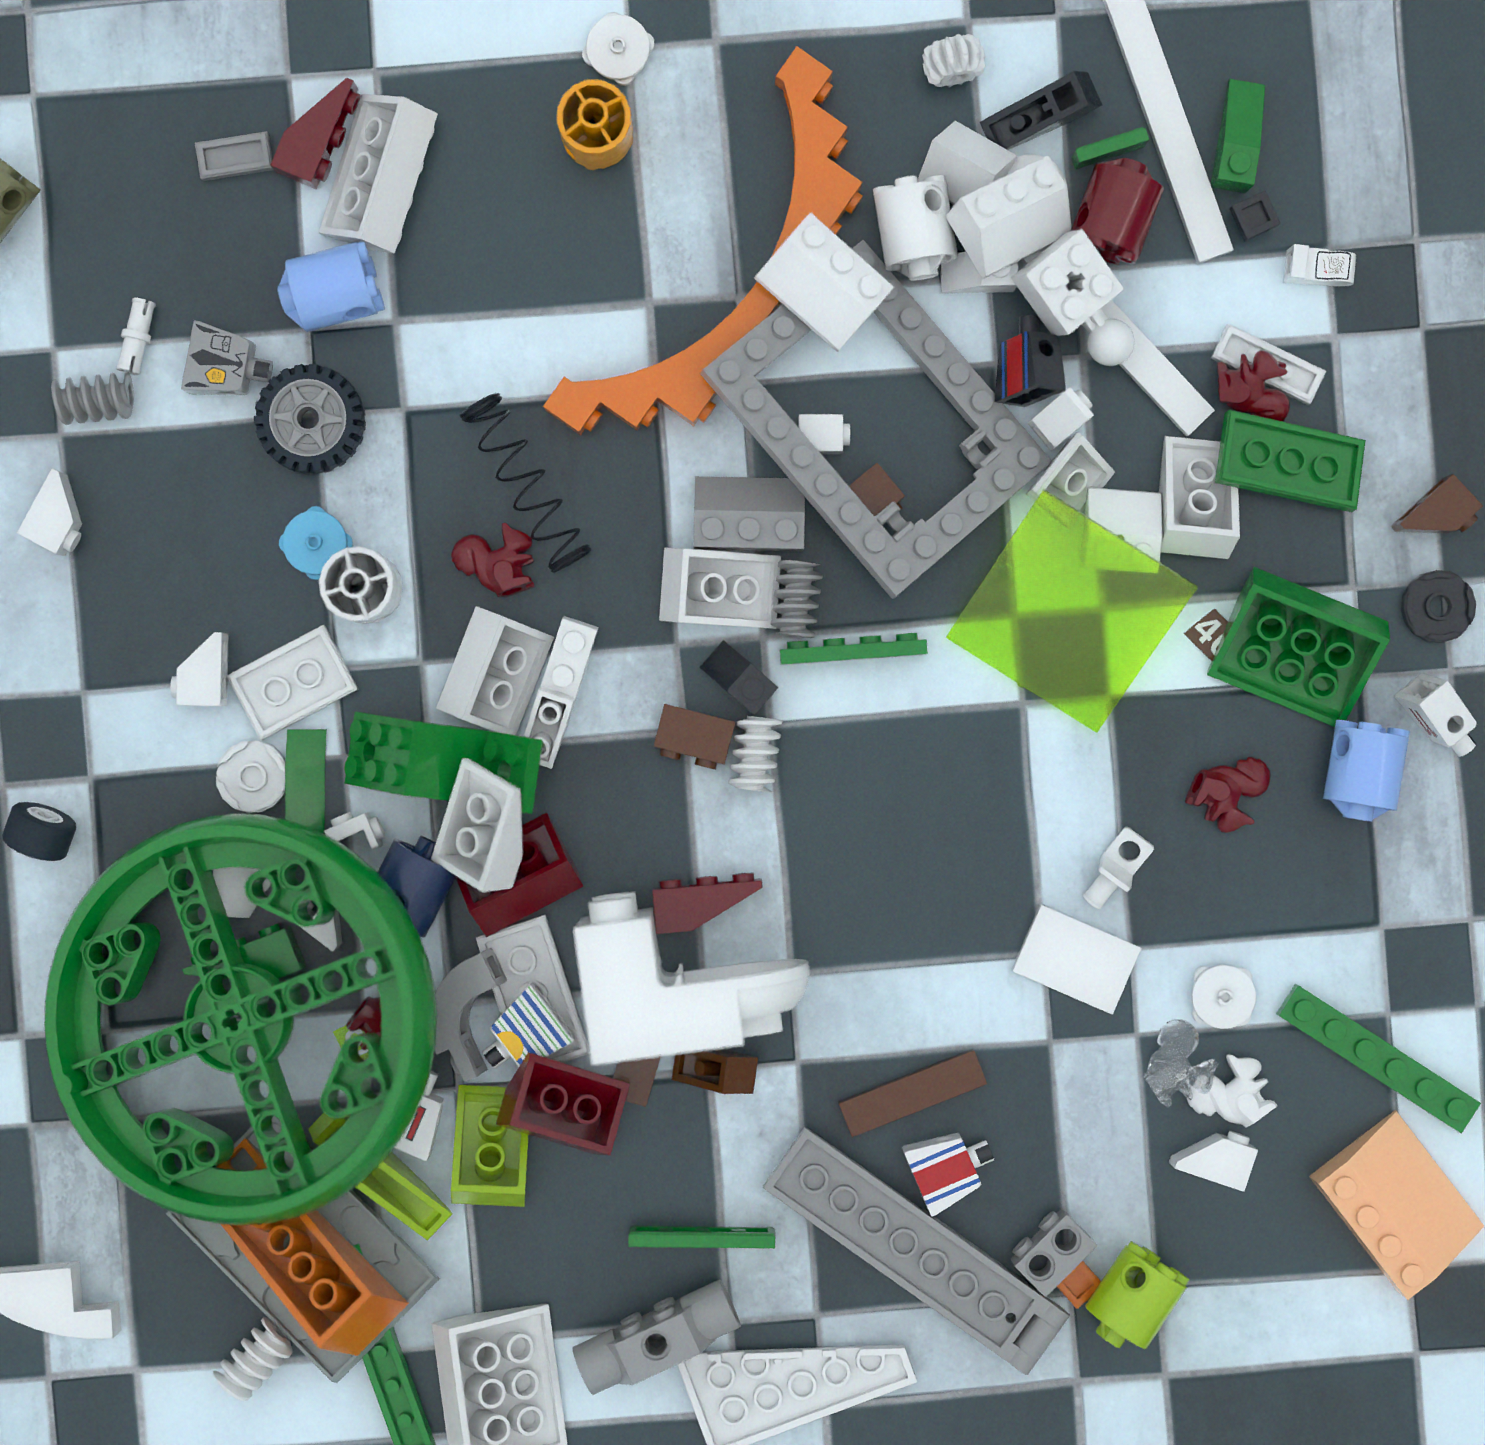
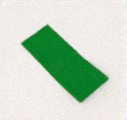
[285,729,327,833]

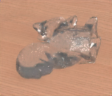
[1144,1019,1218,1108]

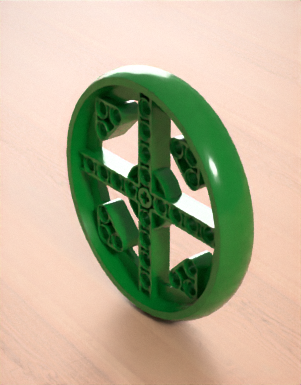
[44,814,437,1225]

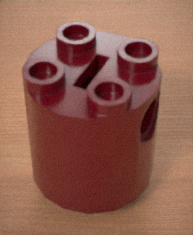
[1071,158,1164,265]

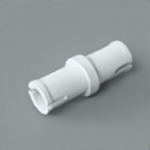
[116,298,156,375]

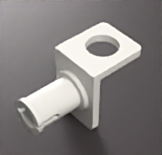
[1083,827,1154,909]

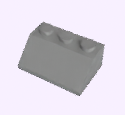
[694,476,805,552]

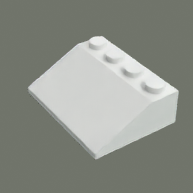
[432,1303,568,1445]

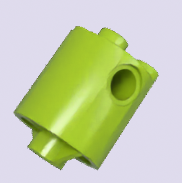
[1085,1241,1190,1349]

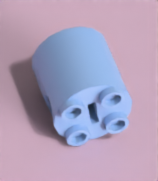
[278,241,385,332]
[1323,720,1410,822]

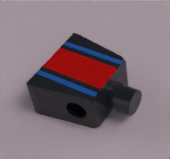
[995,315,1066,407]

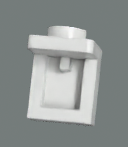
[324,812,385,850]

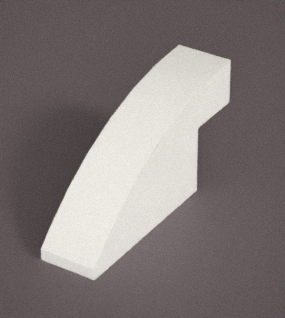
[0,1261,121,1339]

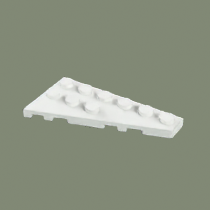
[677,1344,917,1445]

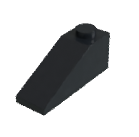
[980,71,1102,150]

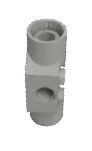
[572,1279,741,1395]

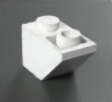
[1027,387,1094,451]

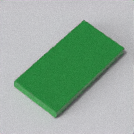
[1215,410,1366,512]

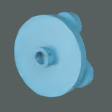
[279,506,353,580]

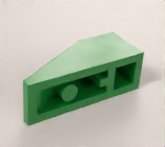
[1210,79,1265,193]

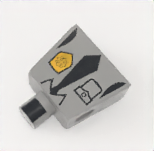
[181,320,273,395]

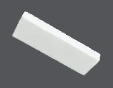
[1210,324,1326,405]

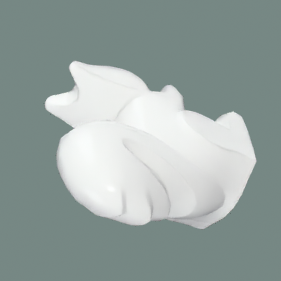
[1187,1055,1277,1128]

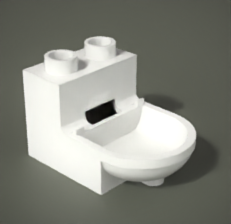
[574,891,810,1065]

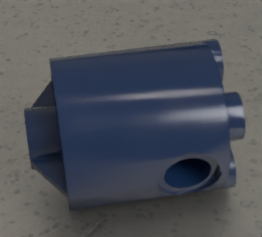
[377,836,457,938]

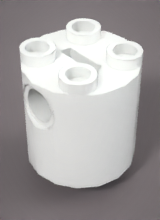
[873,175,958,281]
[319,547,402,624]

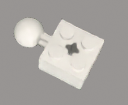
[1011,229,1135,366]

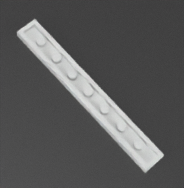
[1103,0,1234,264]
[1022,246,1215,436]

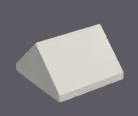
[917,121,1017,205]
[1026,432,1115,529]

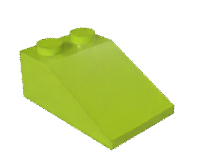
[451,1085,529,1207]

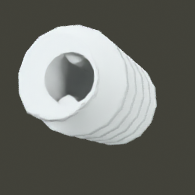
[728,716,783,793]
[213,1317,293,1401]

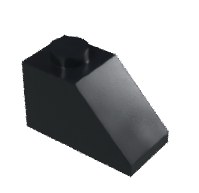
[699,640,779,715]

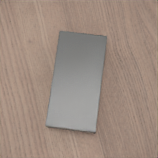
[195,131,274,181]

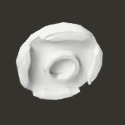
[216,741,286,813]

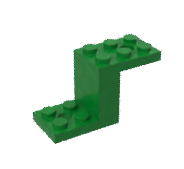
[344,711,543,814]

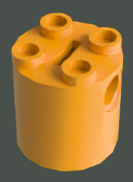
[557,80,633,170]

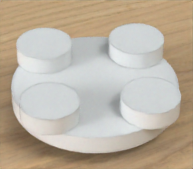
[582,12,654,86]
[1191,965,1256,1029]

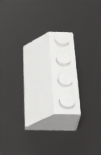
[319,94,438,254]

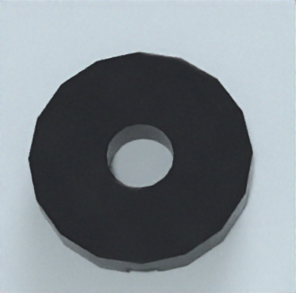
[1401,570,1476,643]

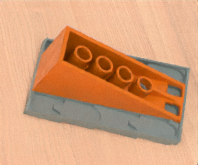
[166,1116,440,1383]

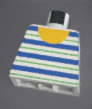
[482,982,575,1069]

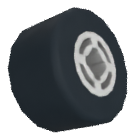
[2,802,76,861]

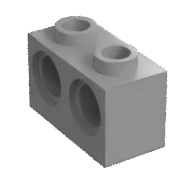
[1011,1208,1097,1298]

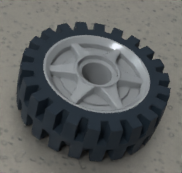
[254,364,366,474]

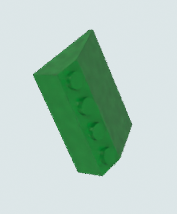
[1207,567,1390,727]

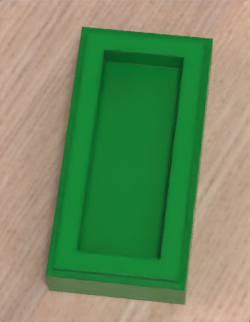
[1071,127,1149,170]

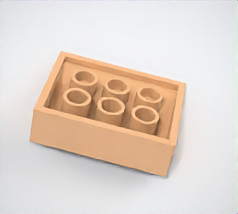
[1309,1110,1484,1300]

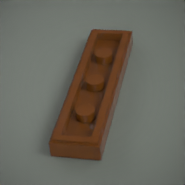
[838,1049,987,1137]

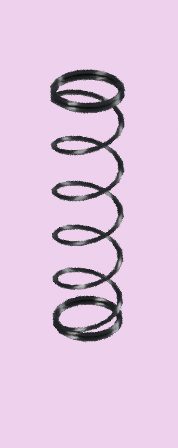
[460,393,591,573]

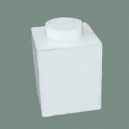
[798,414,850,455]

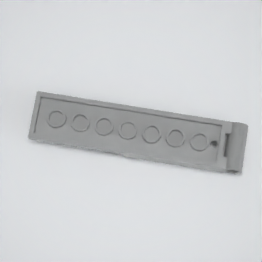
[763,1126,1070,1375]

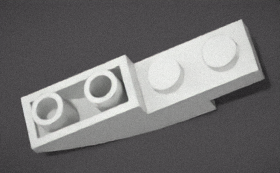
[524,616,599,769]

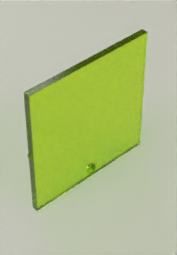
[946,488,1198,733]

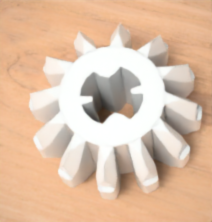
[922,34,985,87]

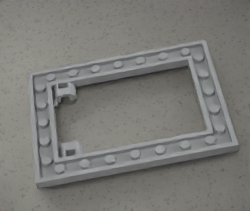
[700,240,1052,599]

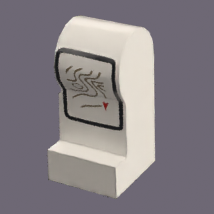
[1283,244,1356,286]

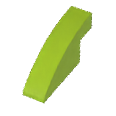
[308,1113,452,1241]

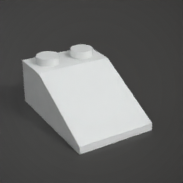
[1159,436,1240,559]
[659,548,781,629]
[431,758,523,892]

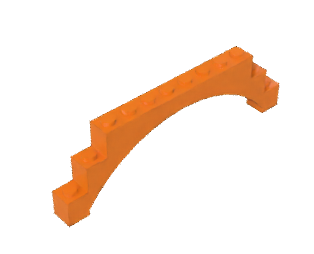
[543,46,863,435]

